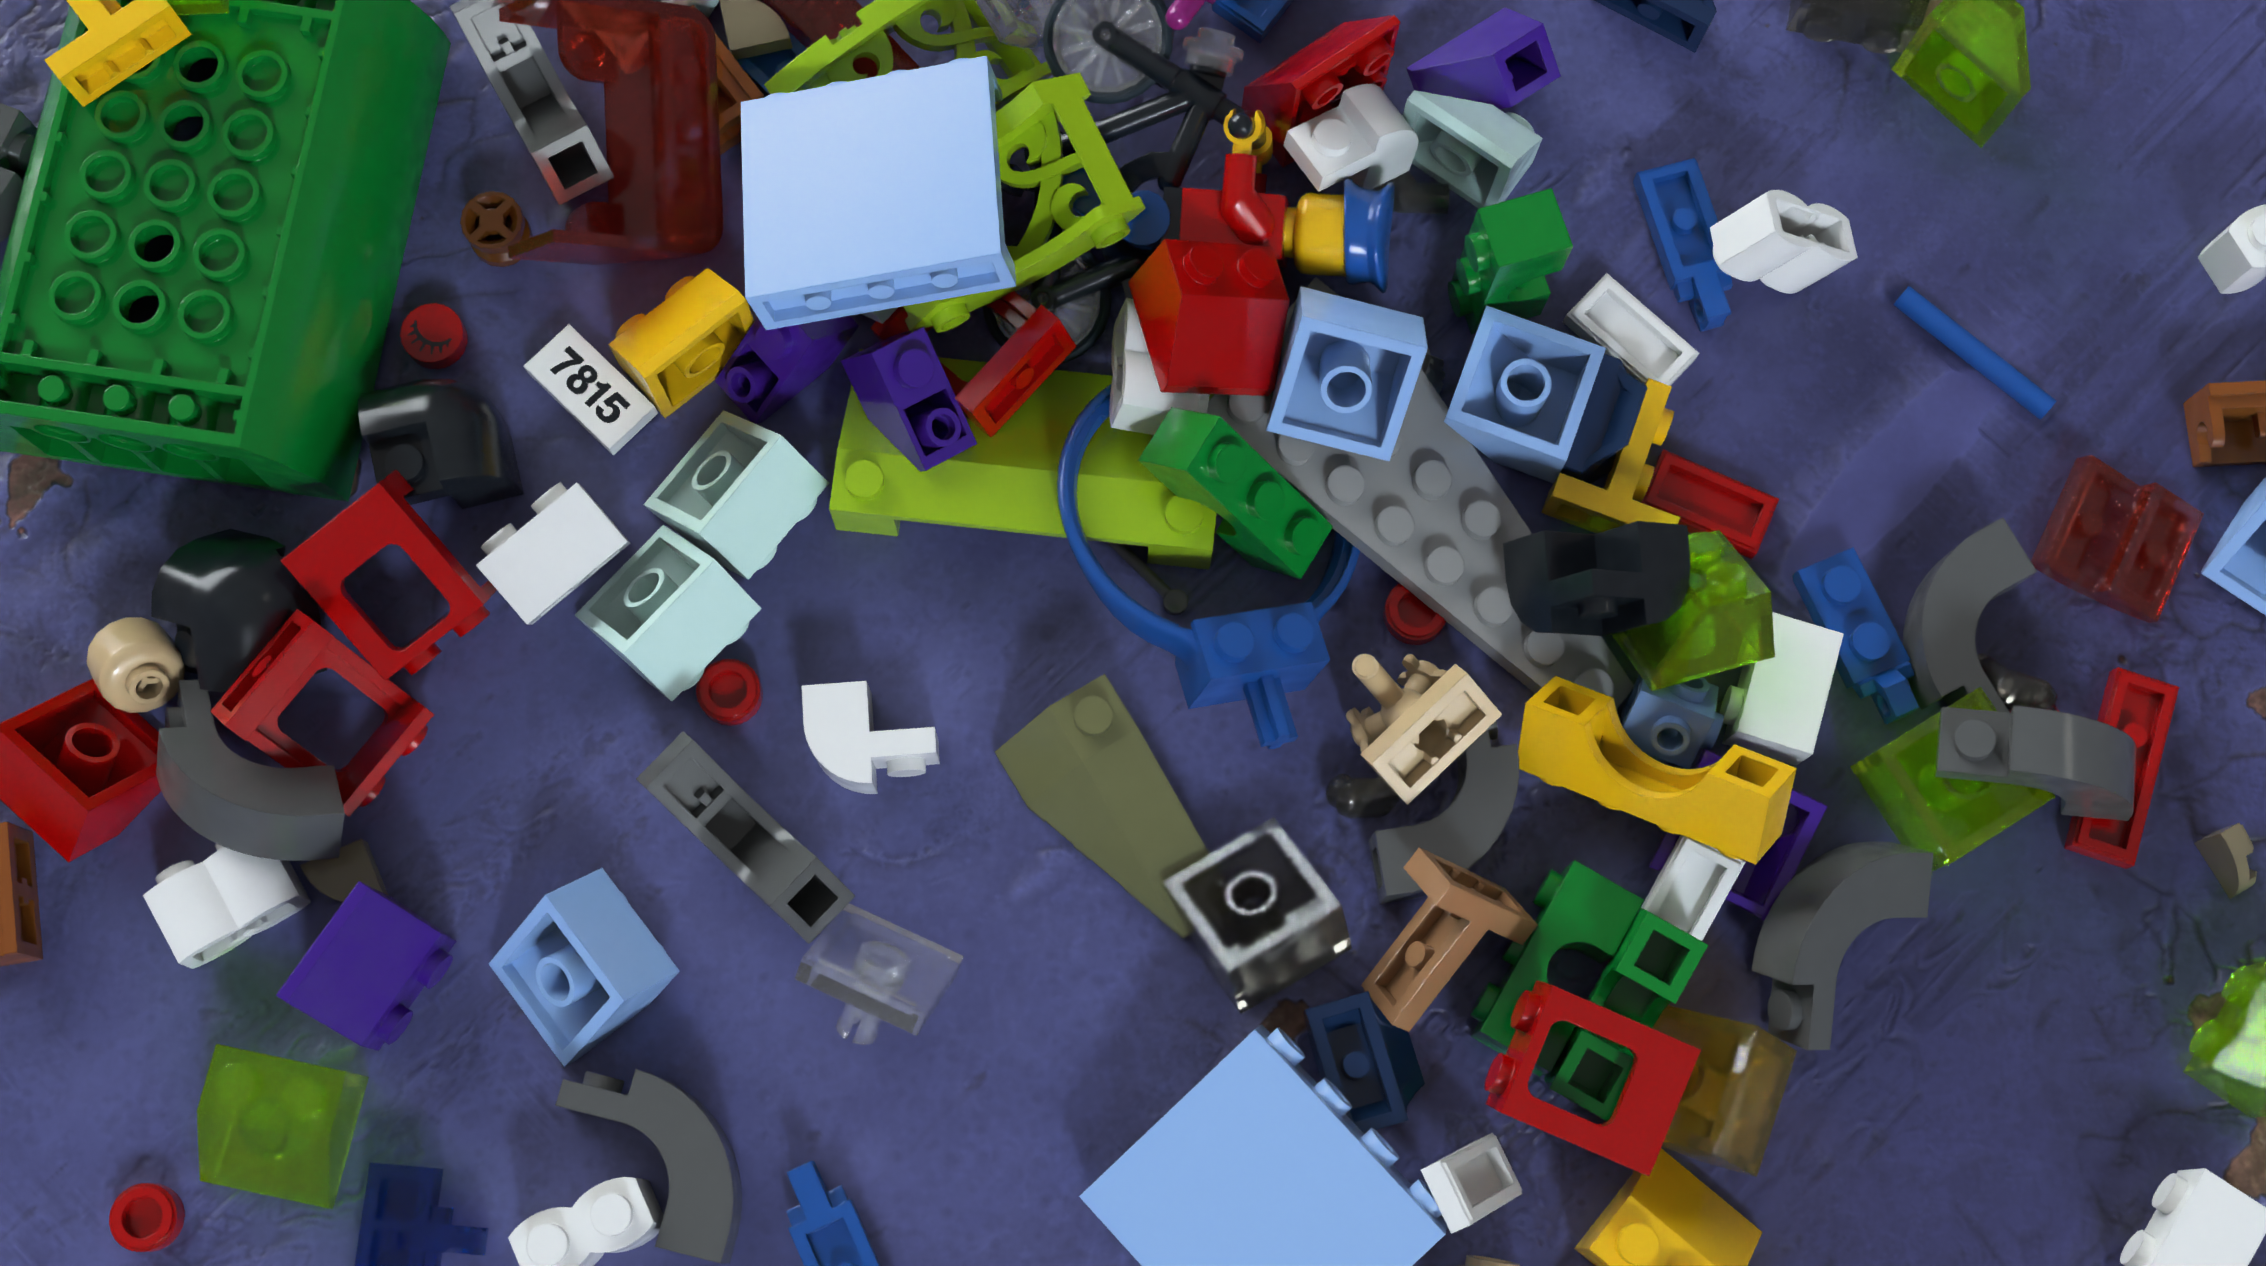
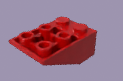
[1242,15,1400,168]

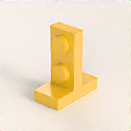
[44,0,192,107]
[1541,378,1680,533]

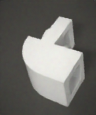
[1283,84,1419,192]
[801,681,940,794]

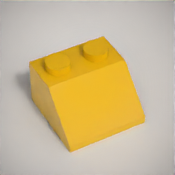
[608,267,754,418]
[1574,1148,1762,1266]

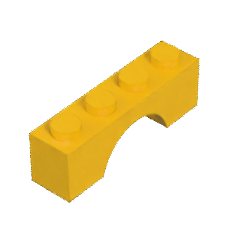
[1518,676,1797,865]

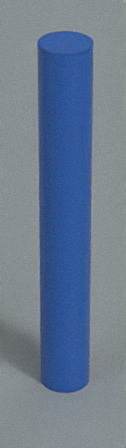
[1893,286,2057,420]

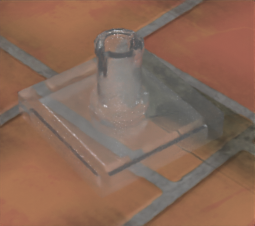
[795,903,964,1045]

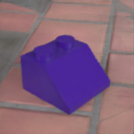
[276,881,457,1051]

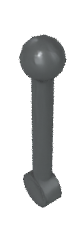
[1106,542,1189,615]

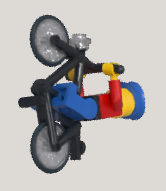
[983,0,1395,364]

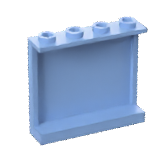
[741,56,1016,330]
[1079,1024,1447,1266]

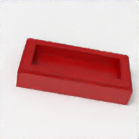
[1640,449,1779,559]

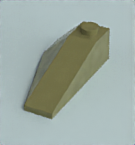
[995,674,1238,939]

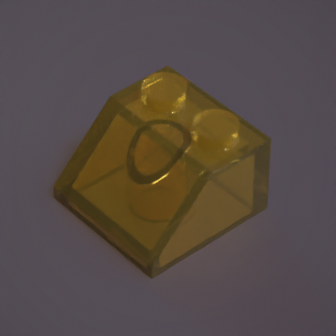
[1652,1005,1797,1177]

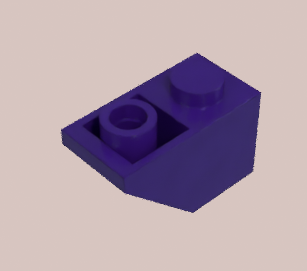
[1406,7,1561,109]
[715,316,859,424]
[841,327,977,472]

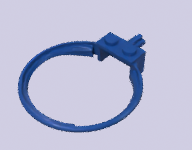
[1057,384,1360,750]

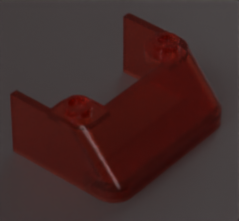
[499,0,723,265]

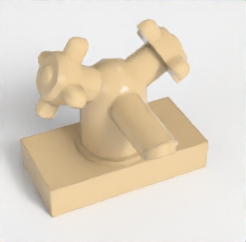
[1346,654,1502,805]

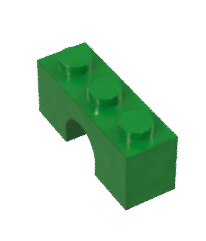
[1448,188,1573,335]
[1138,407,1333,579]
[1470,860,1644,1077]
[1543,907,1708,1121]

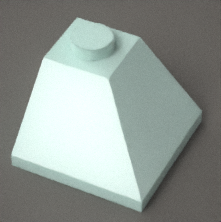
[1402,90,1543,208]

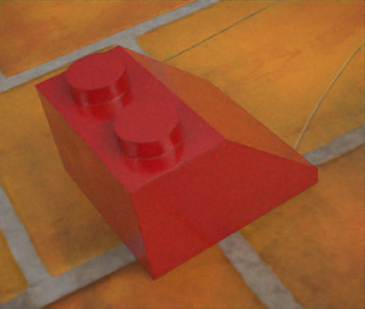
[1128,239,1290,396]
[0,678,161,863]

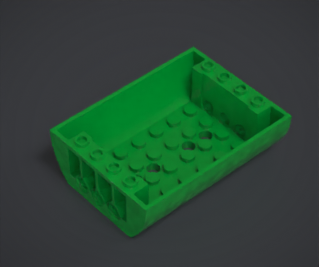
[0,0,451,502]

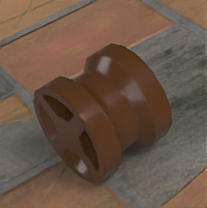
[460,191,533,267]

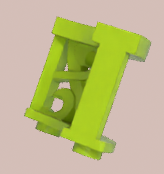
[764,0,1052,111]
[904,72,1146,333]

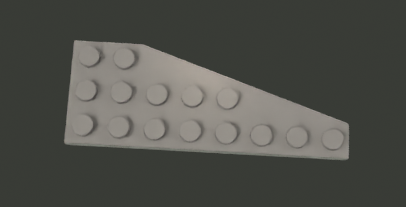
[1206,277,1634,710]

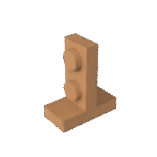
[1361,847,1538,1032]

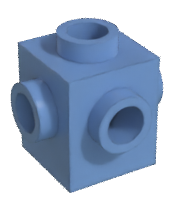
[1620,659,1724,769]

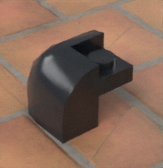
[358,379,524,509]
[1503,521,1691,636]
[151,529,327,692]

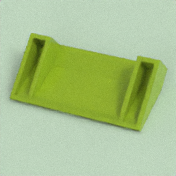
[829,349,1217,570]

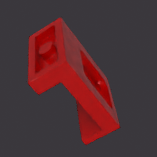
[870,291,1076,437]
[280,469,497,681]
[210,609,435,817]
[1485,980,1701,1177]

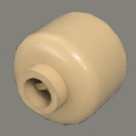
[87,617,185,713]

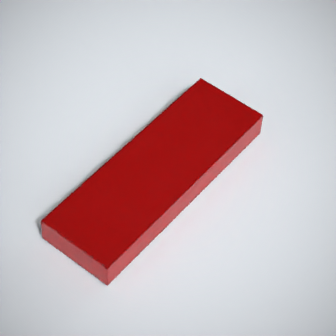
[2064,667,2179,869]

